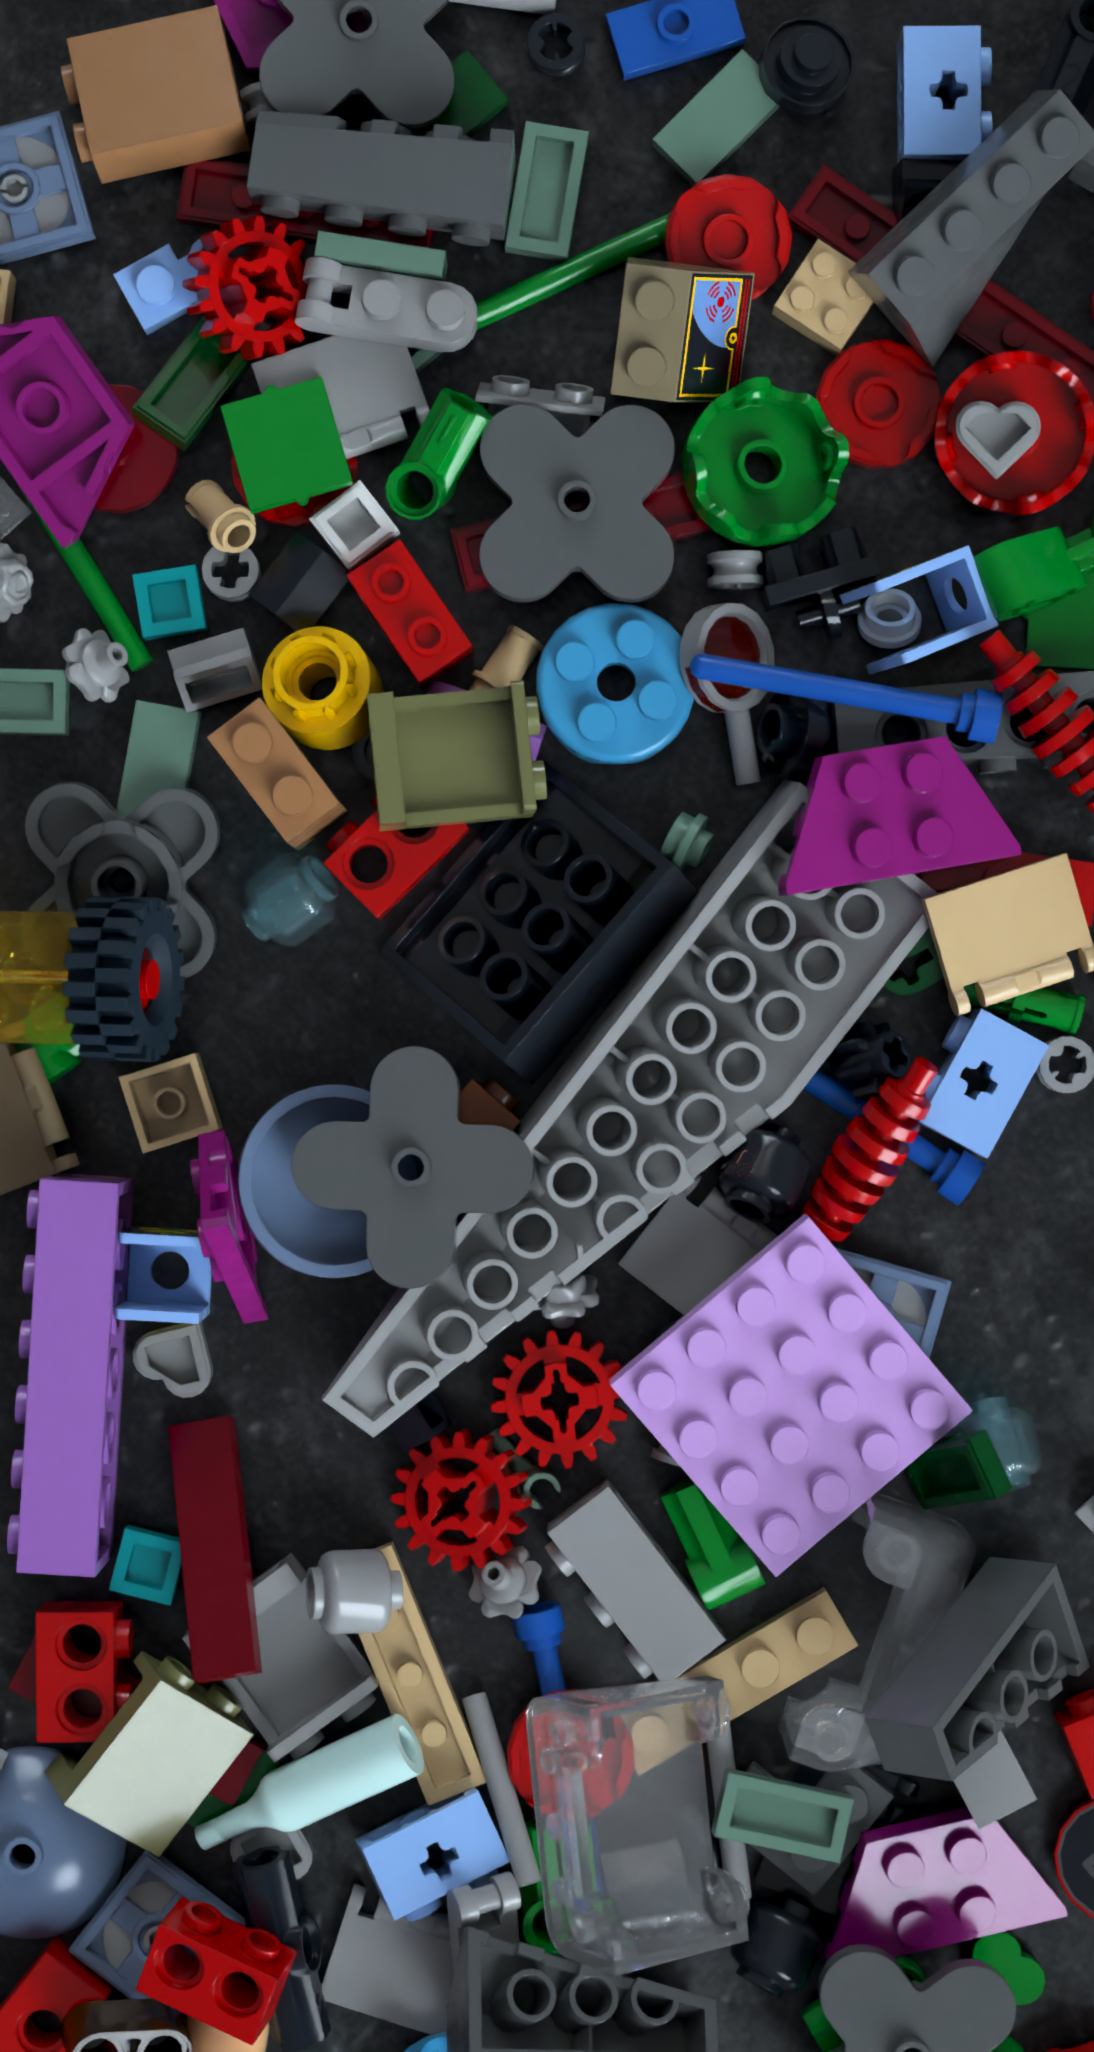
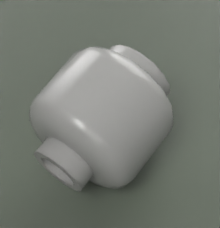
[306,1549,403,1635]

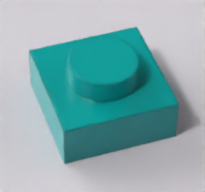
[132,564,208,641]
[109,1524,182,1606]

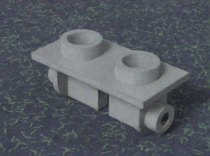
[475,375,606,437]

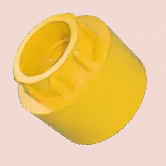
[262,626,384,750]

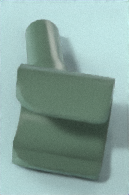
[490,1427,561,1510]

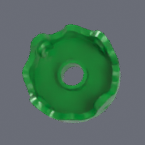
[681,377,850,547]

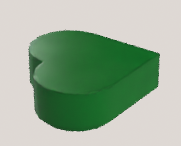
[969,1931,1045,2005]

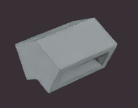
[167,627,262,713]

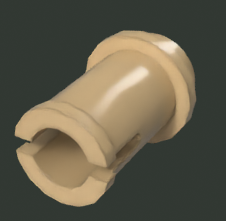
[185,480,256,553]
[469,625,544,690]

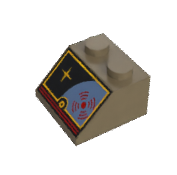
[610,257,755,402]

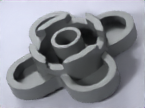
[259,0,454,129]
[479,404,675,603]
[23,782,221,978]
[292,1046,534,1289]
[818,1944,1016,2052]

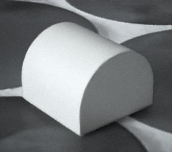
[310,480,400,572]

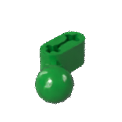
[973,513,1094,622]

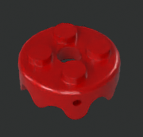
[935,350,1094,515]

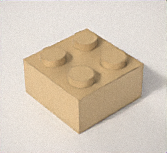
[772,239,874,357]
[119,1053,223,1153]

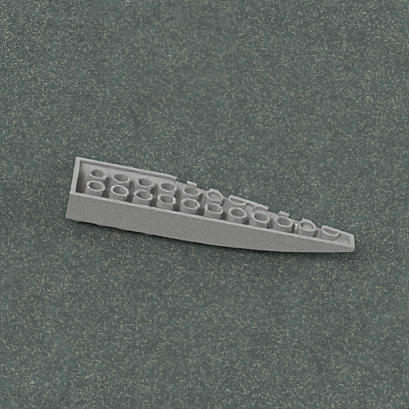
[322,779,938,1438]

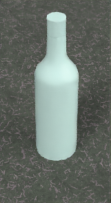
[195,1714,424,1850]

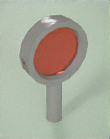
[680,603,775,785]

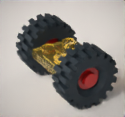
[0,896,185,1062]

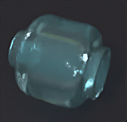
[242,852,340,947]
[953,1396,1043,1491]

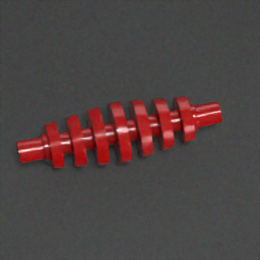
[979,630,1094,814]
[801,1057,938,1242]

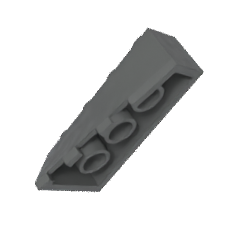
[848,89,1094,368]
[247,110,516,246]
[865,1557,1090,1781]
[447,1926,718,2052]

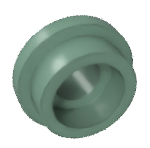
[660,812,715,873]

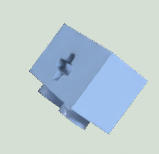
[897,25,992,163]
[916,1008,1049,1159]
[355,1788,510,1921]

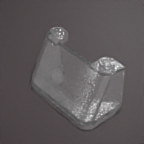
[778,1492,975,1772]
[526,1676,750,1976]

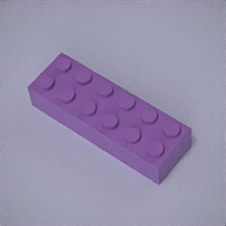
[7,1173,135,1577]

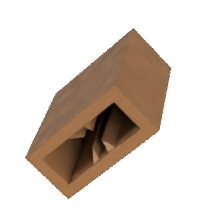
[61,5,251,184]
[207,697,349,851]

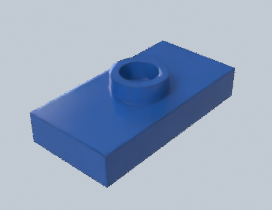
[605,0,746,81]

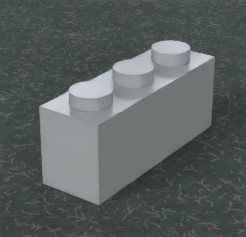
[545,1478,726,1687]

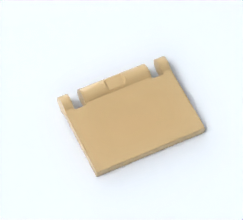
[921,853,1094,1016]

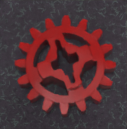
[182,216,308,360]
[491,1328,628,1469]
[390,1429,532,1572]

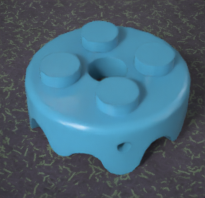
[536,603,694,764]

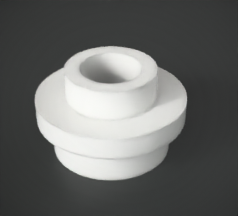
[857,588,922,649]

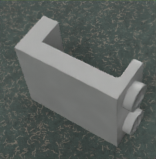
[182,1552,379,1762]

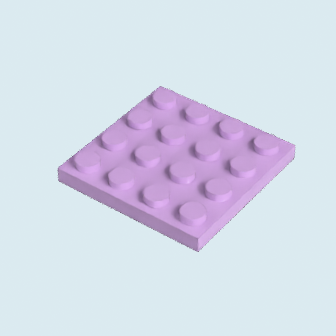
[608,1213,973,1577]

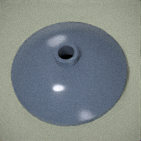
[237,1084,424,1278]
[0,1746,127,1939]

